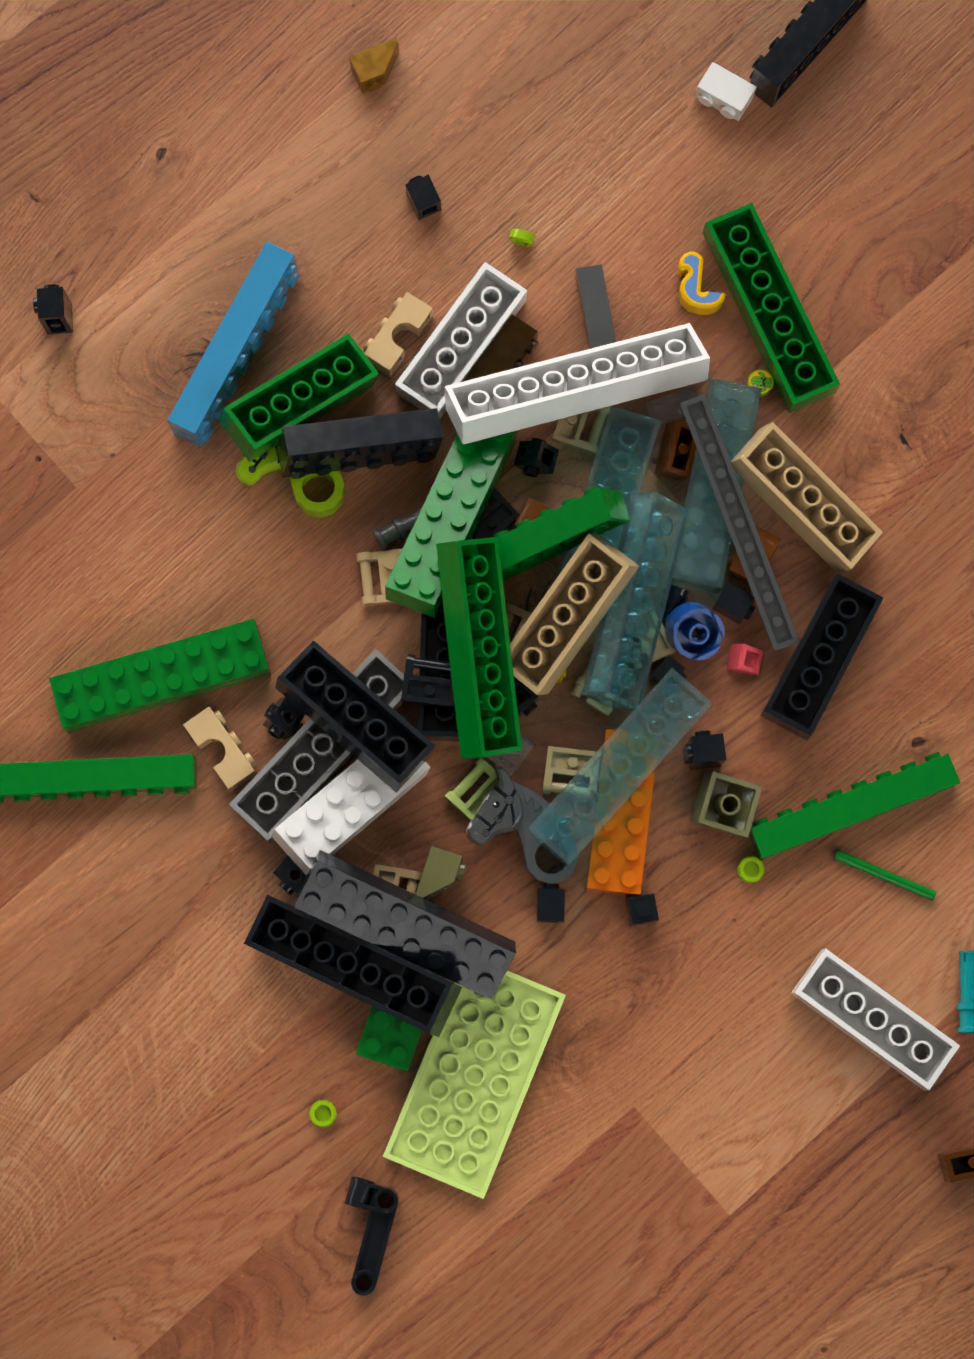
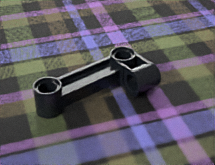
[344,1176,399,1296]

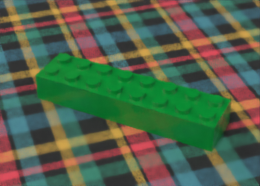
[702,203,840,413]
[385,431,516,618]
[436,537,522,758]
[49,619,271,733]

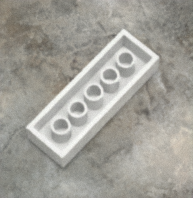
[395,262,527,418]
[272,759,430,875]
[790,948,960,1090]

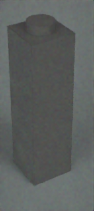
[575,264,616,349]

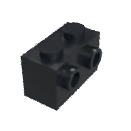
[33,284,73,335]
[683,730,726,770]

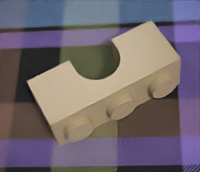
[363,292,433,378]
[183,707,257,792]

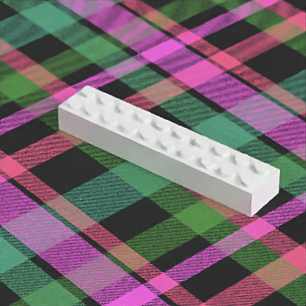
[445,323,710,444]

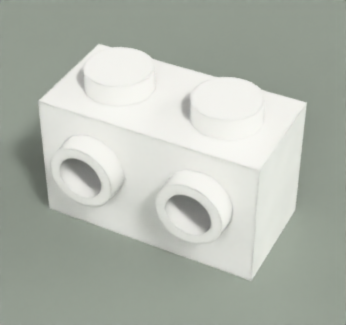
[695,62,756,122]

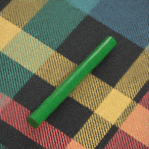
[833,849,937,901]

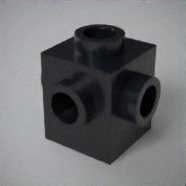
[514,438,559,478]
[263,696,305,740]
[273,856,306,895]

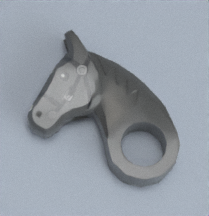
[466,766,578,884]

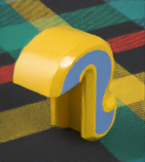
[677,252,726,315]

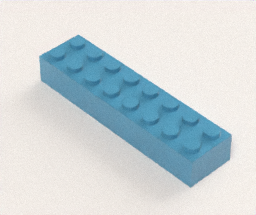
[167,241,299,448]

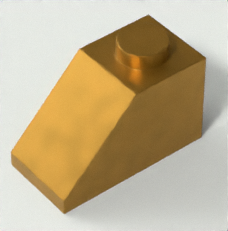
[349,38,399,93]

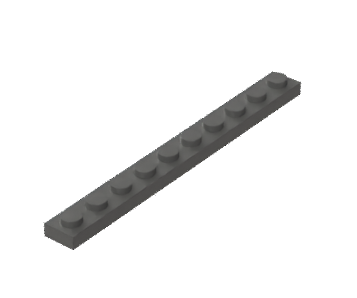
[680,394,800,651]

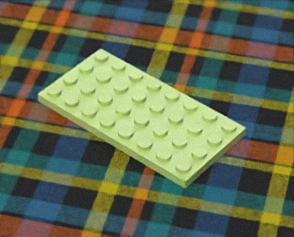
[383,971,566,1199]

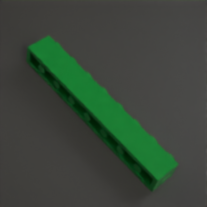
[749,752,961,860]
[0,754,197,803]

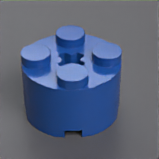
[665,602,725,660]

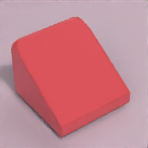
[727,644,763,676]

